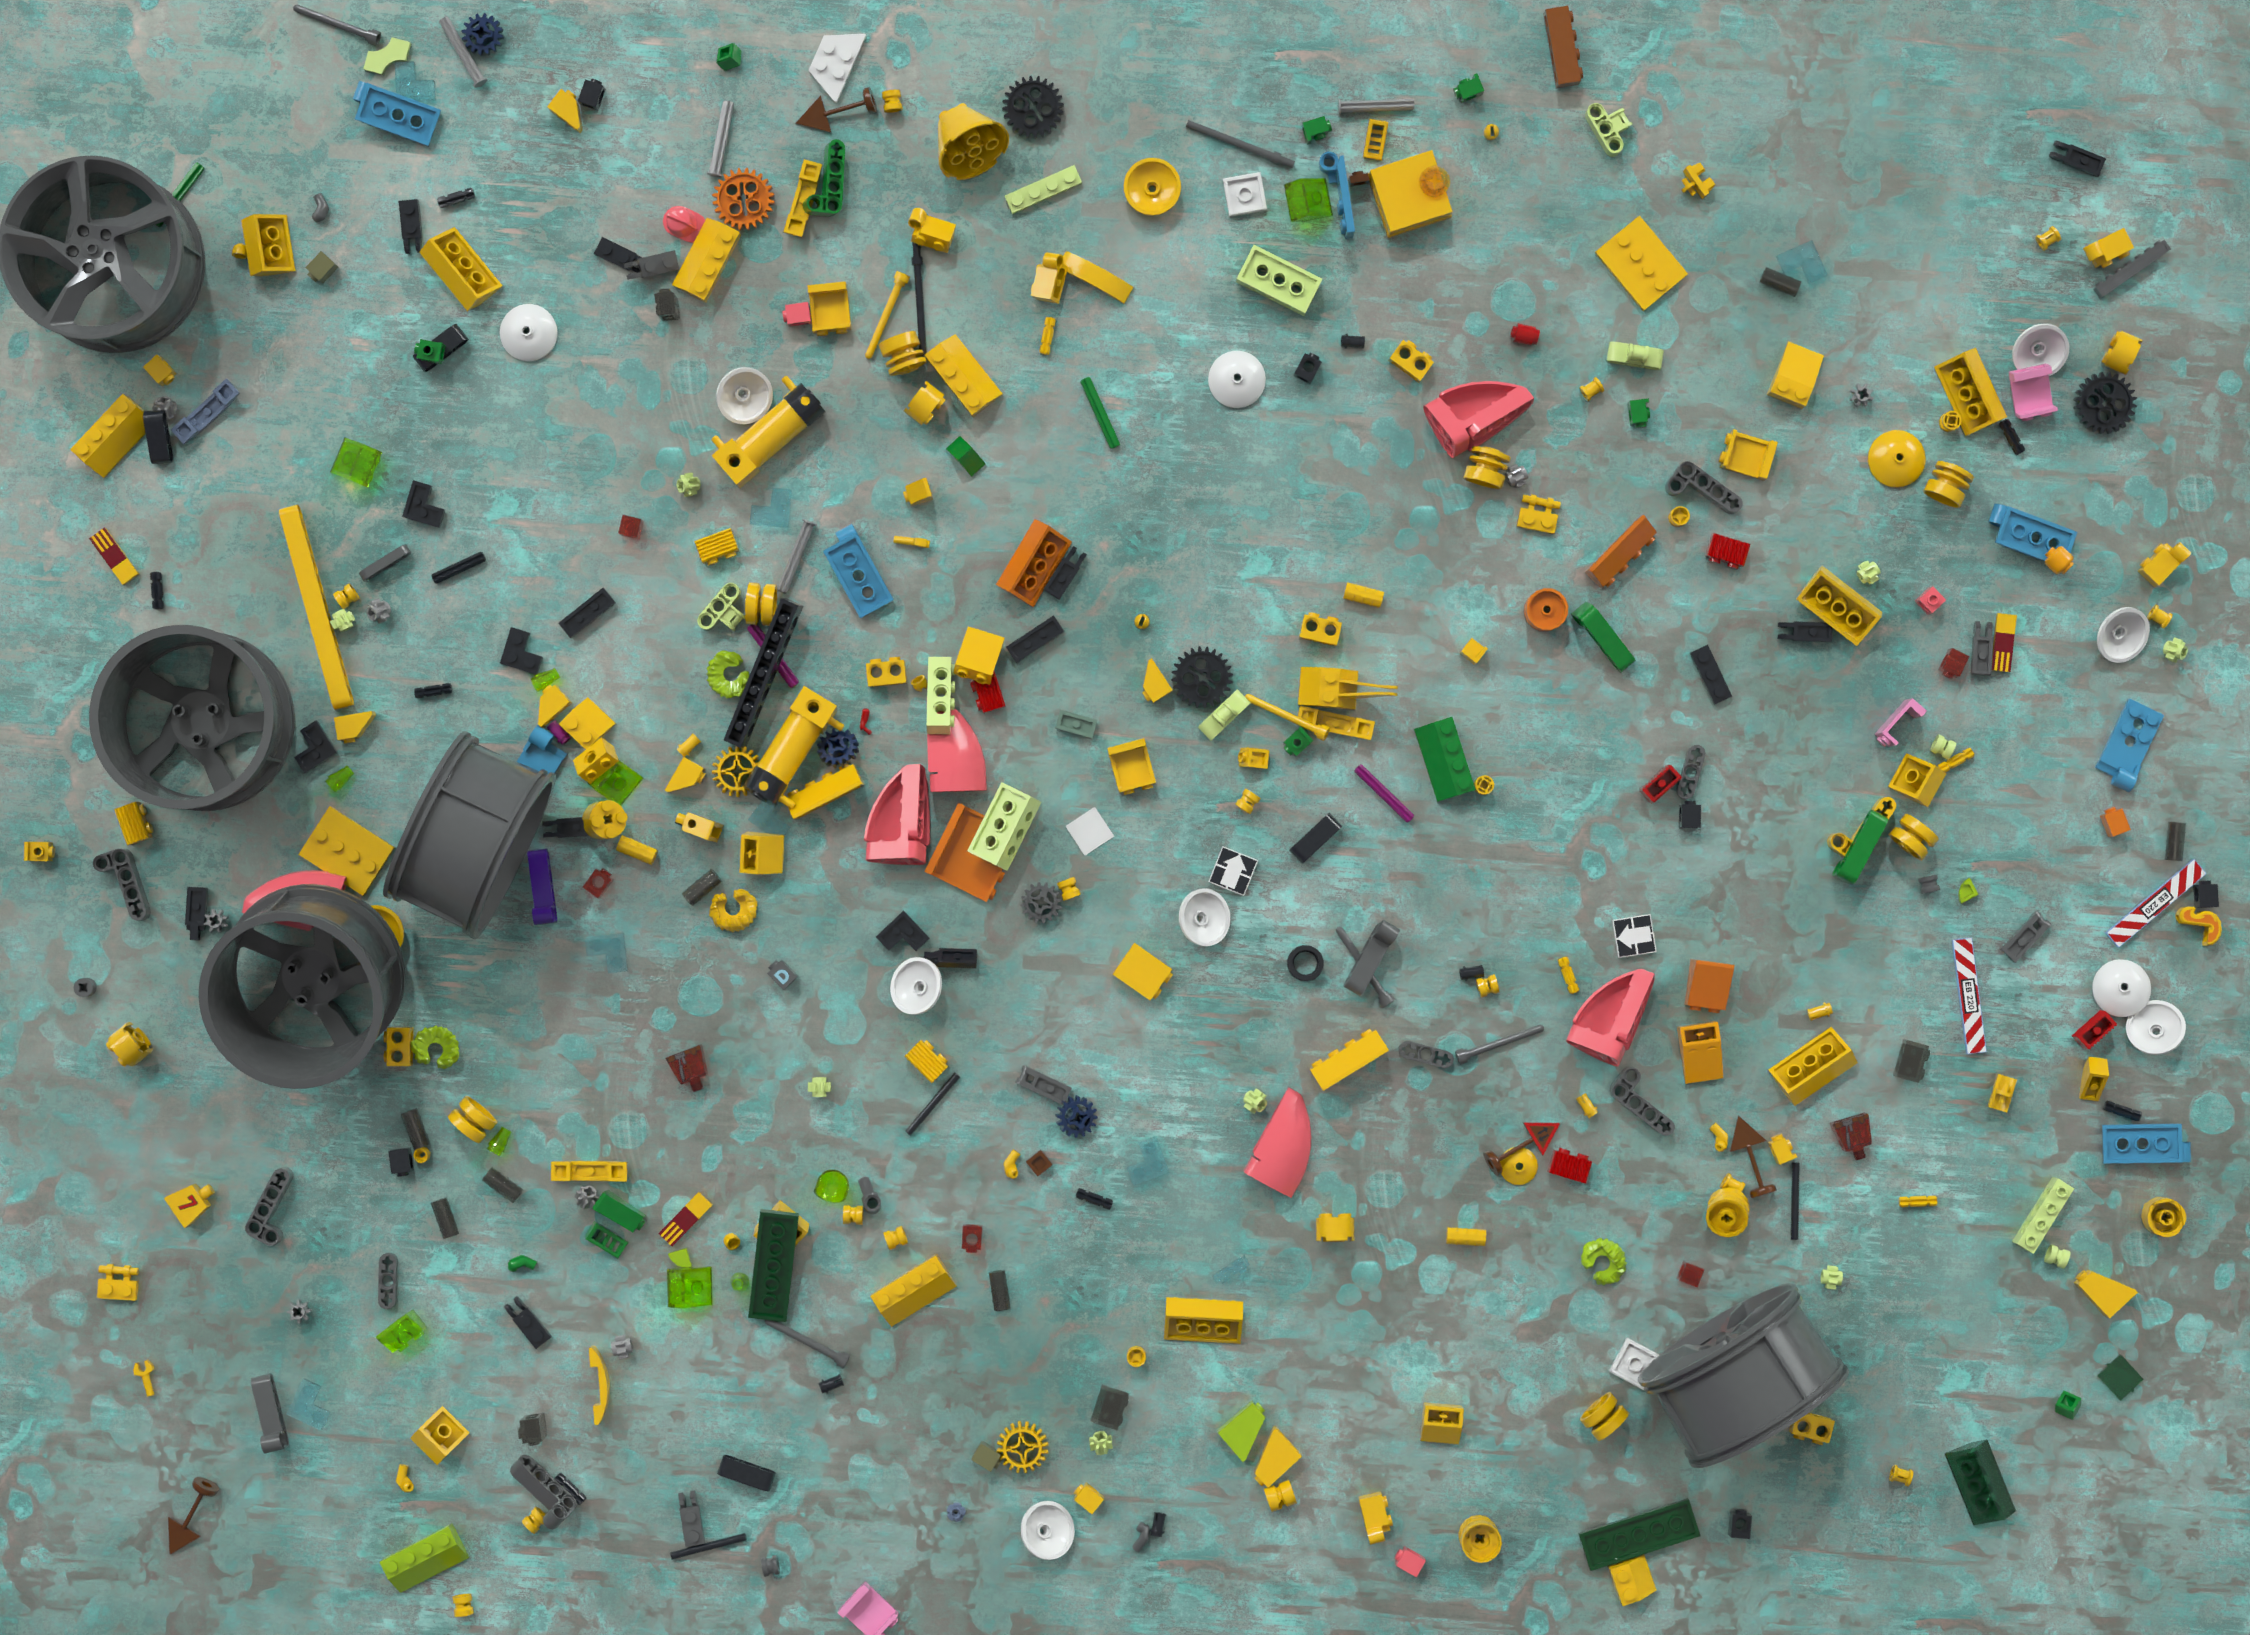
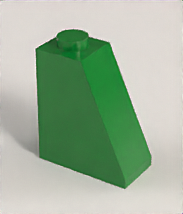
[592,1190,646,1233]

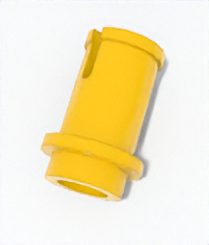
[677,733,701,757]
[1807,1002,1833,1021]
[1576,1093,1598,1118]

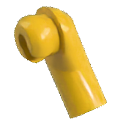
[1709,1122,1728,1152]

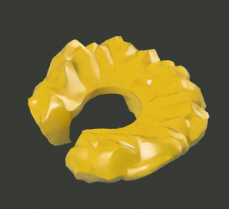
[709,889,758,932]

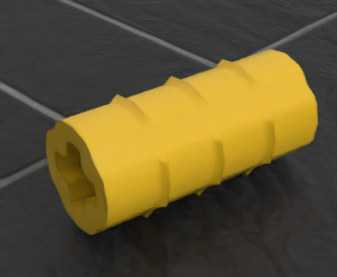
[1343,582,1384,608]
[616,835,658,865]
[1446,1227,1486,1246]

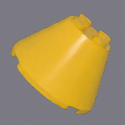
[938,103,1009,180]

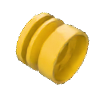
[878,331,927,376]
[1463,446,1511,490]
[1923,461,1974,508]
[1458,1515,1502,1563]

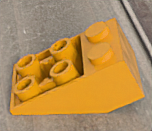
[1677,1021,1723,1084]

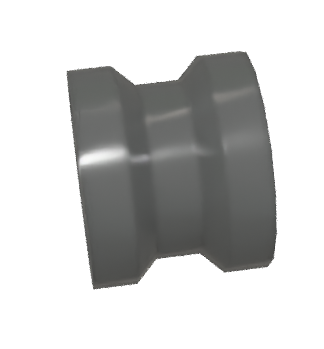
[1918,875,1940,894]
[73,978,97,997]
[761,1555,780,1577]

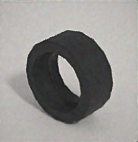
[1287,945,1324,981]

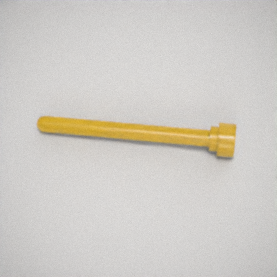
[865,271,910,359]
[1245,694,1330,741]

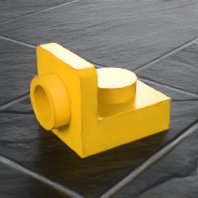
[1238,747,1269,769]

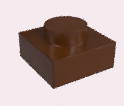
[1348,171,1369,187]
[1026,1149,1053,1177]

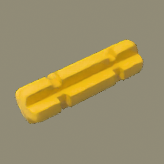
[1039,317,1056,355]
[1938,748,1975,773]
[1558,957,1579,994]
[1899,1196,1937,1207]

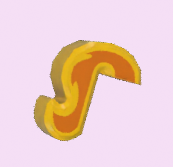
[2175,906,2222,946]

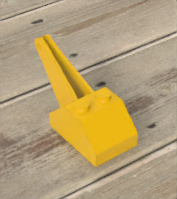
[1298,667,1398,710]

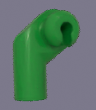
[508,1255,537,1272]

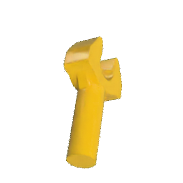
[893,536,930,548]
[133,1359,154,1397]

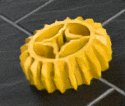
[712,746,759,797]
[997,1421,1048,1473]

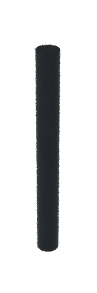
[905,1072,960,1136]
[1791,1162,1800,1240]
[670,1533,747,1560]

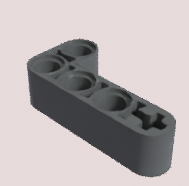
[1665,461,1743,514]
[93,849,151,921]
[1343,920,1400,996]
[1609,1067,1675,1136]
[245,1167,293,1246]
[251,1373,289,1454]
[510,1455,577,1530]

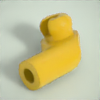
[1003,1149,1021,1179]
[396,1464,414,1493]

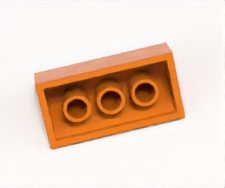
[1585,515,1657,588]
[996,519,1072,607]

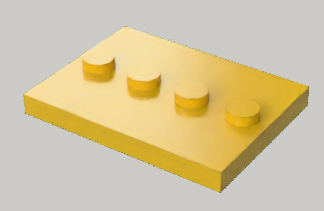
[1595,215,1688,311]
[298,806,395,896]

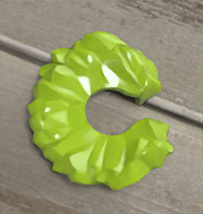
[706,650,750,699]
[411,1025,459,1069]
[1581,1238,1627,1286]

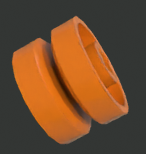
[1524,588,1568,632]

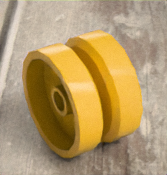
[745,582,777,626]
[1888,813,1939,861]
[447,1095,498,1144]
[1706,1187,1750,1237]
[1580,1392,1629,1441]

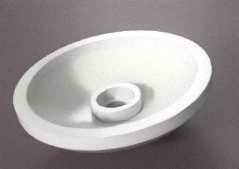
[500,304,558,362]
[2012,324,2069,376]
[1208,351,1266,408]
[716,367,773,424]
[2097,607,2150,663]
[1179,889,1230,946]
[890,957,942,1015]
[2092,960,2151,1017]
[2126,1000,2186,1055]
[1021,1501,1074,1560]

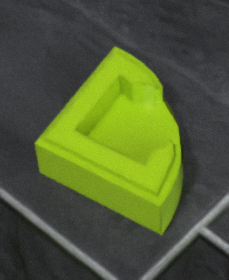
[1958,878,1979,904]
[668,1248,692,1268]

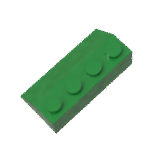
[1414,717,1476,802]

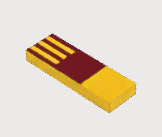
[89,527,139,585]
[1992,613,2017,672]
[658,1192,713,1247]

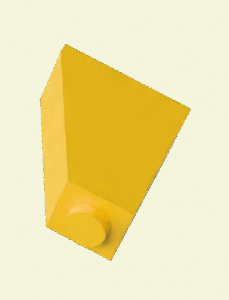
[2073,1269,2138,1318]
[1254,1426,1302,1488]

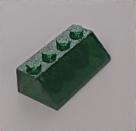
[1945,1439,2016,1525]

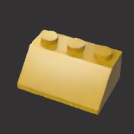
[241,214,295,276]

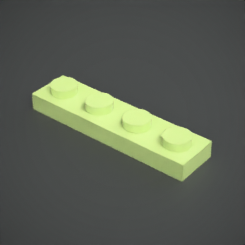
[1005,165,1082,214]

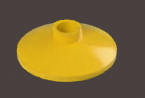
[1500,1147,1538,1185]

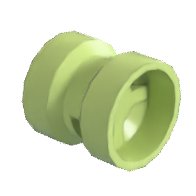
[1930,734,1956,760]
[2044,1244,2070,1269]

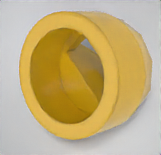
[1484,124,1499,140]
[232,243,247,259]
[1134,614,1150,629]
[911,675,928,692]
[413,1147,431,1163]
[723,1233,740,1250]

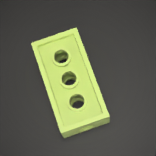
[1236,245,1322,316]
[967,782,1042,871]

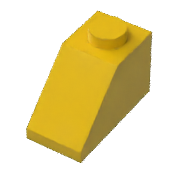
[547,89,583,133]
[903,478,933,506]
[1142,658,1173,703]
[538,685,572,728]
[334,711,376,744]
[665,757,706,793]
[2079,1056,2109,1101]

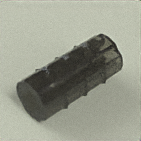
[1759,267,1802,297]
[2165,822,2186,861]
[682,869,722,906]
[401,1108,430,1150]
[482,1167,523,1203]
[431,1197,459,1239]
[988,1270,1011,1311]

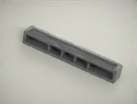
[2093,240,2171,298]

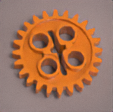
[712,168,775,231]

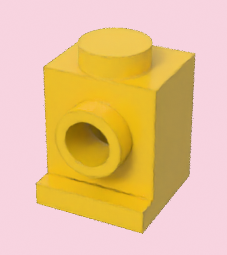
[24,842,55,861]
[1767,1133,1797,1165]

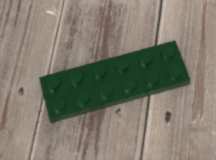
[748,1209,799,1322]
[1578,1498,1701,1571]

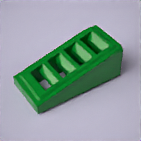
[584,1221,628,1259]

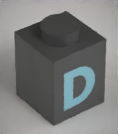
[767,960,798,990]

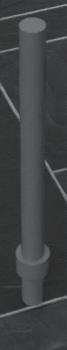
[1186,120,1295,168]

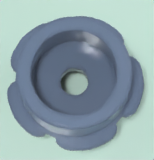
[947,1503,966,1522]

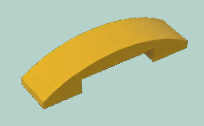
[783,159,822,238]
[1063,251,1133,304]
[1296,706,1375,740]
[551,1161,628,1182]
[589,1346,610,1425]

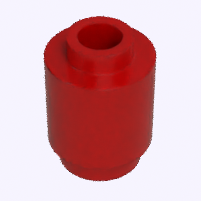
[1510,323,1540,346]

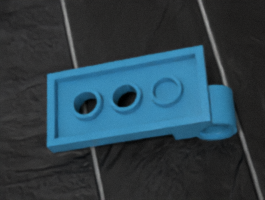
[353,81,441,147]
[1319,151,1355,239]
[1988,504,2077,562]
[823,524,894,618]
[2095,699,2164,793]
[516,725,567,774]
[2102,1124,2191,1164]

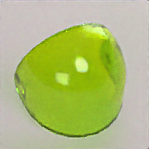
[814,1169,849,1203]

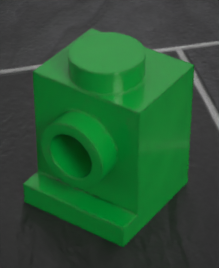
[1453,73,1484,103]
[1301,116,1332,145]
[414,339,446,364]
[1627,398,1650,428]
[1283,727,1314,757]

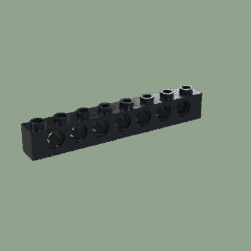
[724,598,804,748]

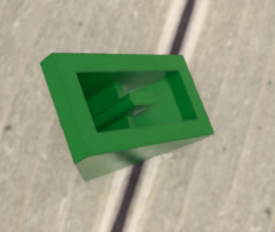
[946,436,986,477]

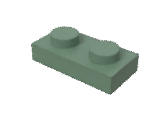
[1055,710,1097,738]

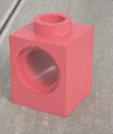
[782,302,812,327]
[1915,586,1946,615]
[1394,1546,1426,1577]

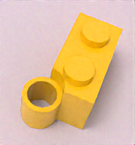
[908,208,956,253]
[2083,228,2134,268]
[1031,252,1068,304]
[2138,542,2191,587]
[1358,1491,1393,1545]

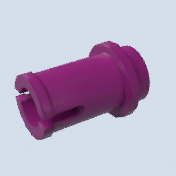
[547,720,571,745]

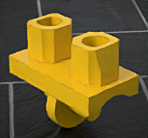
[1681,163,1715,199]
[1987,1074,2017,1113]

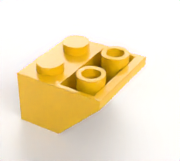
[739,831,785,874]
[1420,1402,1464,1444]

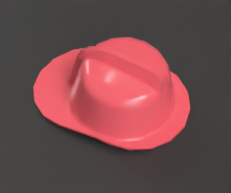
[663,206,705,243]

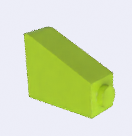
[1217,1401,1265,1462]

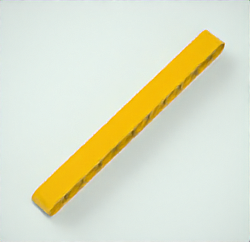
[279,504,354,710]

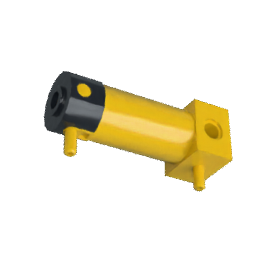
[711,376,826,489]
[743,686,844,809]

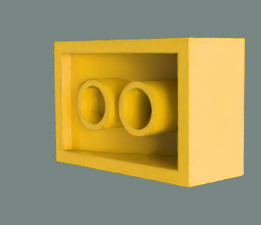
[1767,341,1824,409]

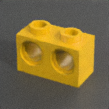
[1388,340,1434,383]
[1299,612,1342,646]
[866,657,907,687]
[383,1027,413,1066]
[1789,1413,1835,1445]

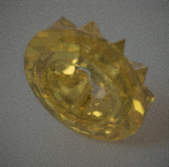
[1419,166,1450,197]

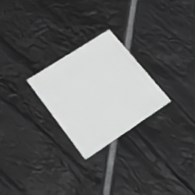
[1066,807,1114,855]

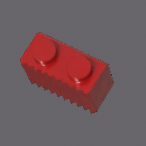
[1705,533,1751,570]
[970,671,1006,714]
[1639,765,1682,804]
[2071,1010,2117,1049]
[1547,1147,1592,1184]

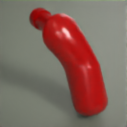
[860,708,872,735]

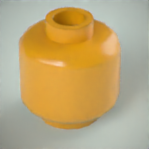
[2045,546,2074,575]

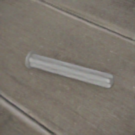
[439,16,488,88]
[1338,99,1415,115]
[707,100,734,178]
[777,519,817,593]

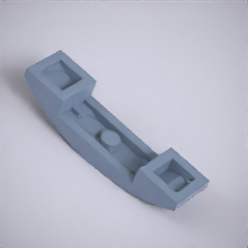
[171,378,240,444]

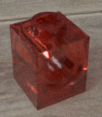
[618,515,644,540]
[1938,648,1970,679]
[583,868,614,899]
[962,1224,983,1253]
[1676,1260,1704,1288]

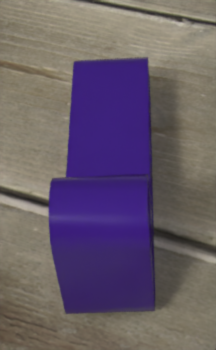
[527,848,557,925]

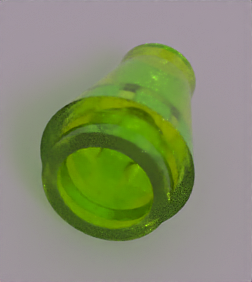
[530,668,560,692]
[325,765,354,792]
[487,1127,512,1156]
[730,1272,749,1292]

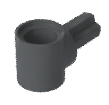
[858,1177,881,1214]

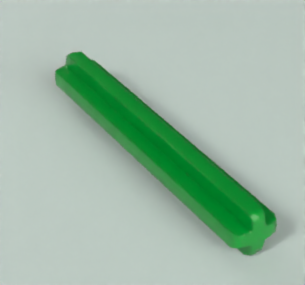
[156,162,205,227]
[1080,377,1120,449]

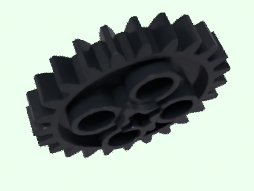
[1002,76,1064,139]
[2073,372,2137,434]
[1171,646,1233,709]

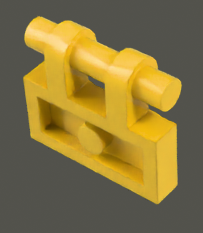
[1516,494,1561,534]
[97,1264,139,1301]

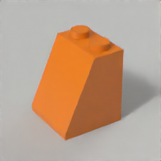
[1684,959,1735,1013]

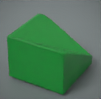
[716,43,742,71]
[2055,1390,2081,1420]

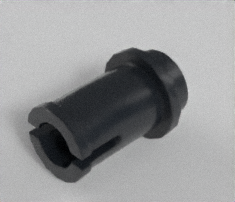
[1341,333,1365,349]
[1459,965,1484,981]
[818,1374,844,1394]
[1150,1512,1166,1537]

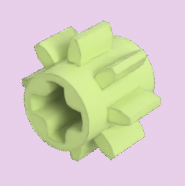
[676,472,701,497]
[1856,560,1881,585]
[330,609,355,633]
[2163,637,2188,663]
[808,1077,831,1097]
[1243,1088,1267,1114]
[1821,1265,1843,1290]
[1089,1431,1113,1455]

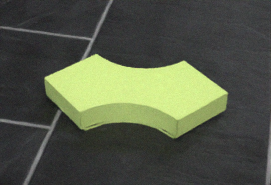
[363,37,411,75]

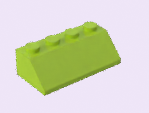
[379,1523,469,1593]

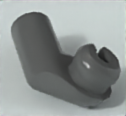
[312,193,329,222]
[1132,1522,1150,1552]

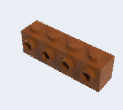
[1543,6,1583,89]

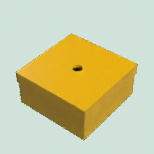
[1368,150,1453,238]

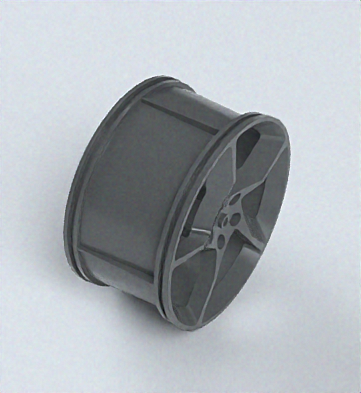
[0,156,205,353]
[89,625,295,811]
[383,731,556,939]
[199,884,405,1089]
[1638,1283,1849,1468]

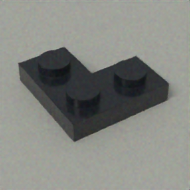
[402,480,445,528]
[500,627,543,675]
[294,720,338,773]
[876,910,930,951]

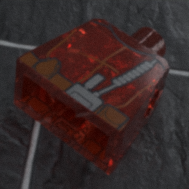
[666,1044,708,1092]
[1830,1112,1872,1160]

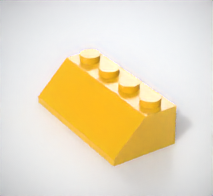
[672,217,741,303]
[419,227,503,311]
[925,334,1003,418]
[1934,347,2007,436]
[70,394,146,478]
[1796,565,1882,646]
[787,763,865,820]
[1768,1027,1858,1106]
[1309,1028,1389,1091]
[870,1254,957,1327]
[1164,1297,1243,1344]

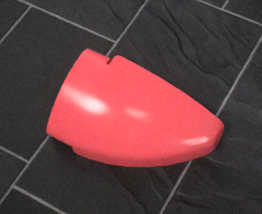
[1423,381,1534,458]
[927,708,987,792]
[864,764,930,865]
[242,870,347,931]
[1566,969,1655,1067]
[1243,1087,1311,1198]

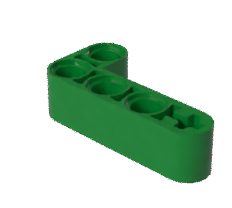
[803,139,845,217]
[1571,601,1636,673]
[1832,809,1889,885]

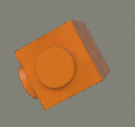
[2100,806,2131,837]

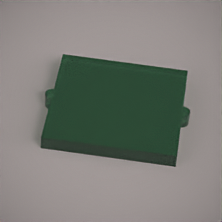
[2097,1354,2144,1401]

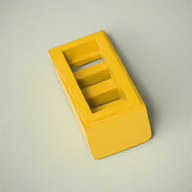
[1363,118,1389,160]

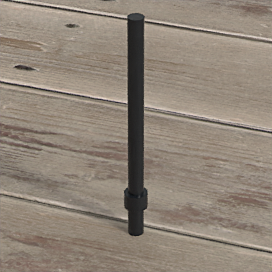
[911,242,927,357]

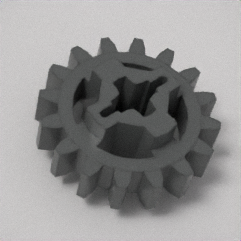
[1021,882,1062,923]

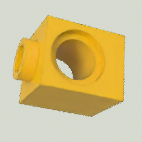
[143,354,177,386]
[1074,1482,1104,1514]

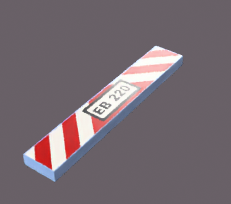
[2105,859,2207,948]
[1951,938,1987,1054]

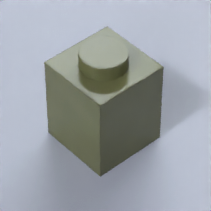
[305,251,338,283]
[971,1441,1002,1472]

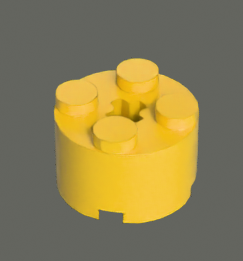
[2101,330,2143,375]
[904,381,946,425]
[582,800,628,840]
[106,1022,153,1067]
[2141,1197,2186,1237]
[1316,1213,1355,1242]

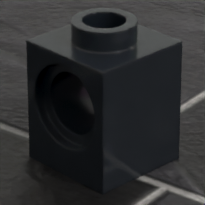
[578,79,606,111]
[1294,353,1322,384]
[1679,801,1701,828]
[2193,880,2219,908]
[388,1147,414,1177]
[1728,1509,1752,1539]

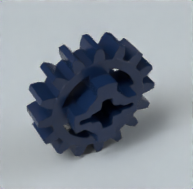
[461,13,504,56]
[817,728,859,769]
[1055,1095,1098,1138]

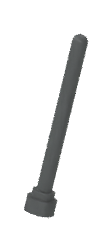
[293,5,381,46]
[1336,927,1395,1008]
[1455,1025,1544,1065]
[765,1320,850,1369]

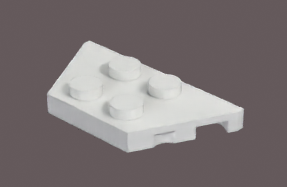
[809,34,866,103]

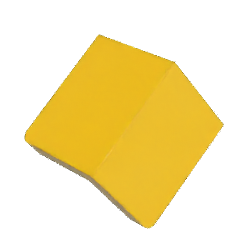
[1460,638,1488,665]

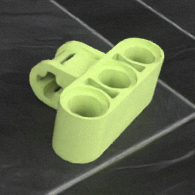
[1585,103,1633,157]
[1606,342,1664,370]
[697,583,745,632]
[1198,689,1251,741]

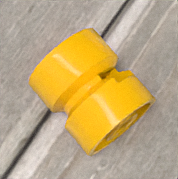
[1264,1480,1297,1512]

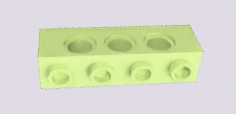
[926,657,956,734]
[2012,1177,2074,1254]

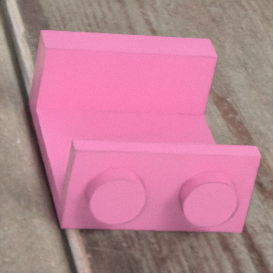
[2008,363,2058,421]
[1875,698,1927,747]
[838,1581,899,1635]

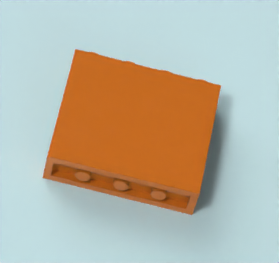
[924,803,1005,902]

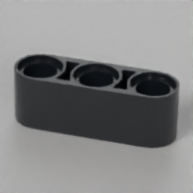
[413,324,469,372]
[143,410,173,464]
[1289,812,1342,864]
[717,1455,776,1492]

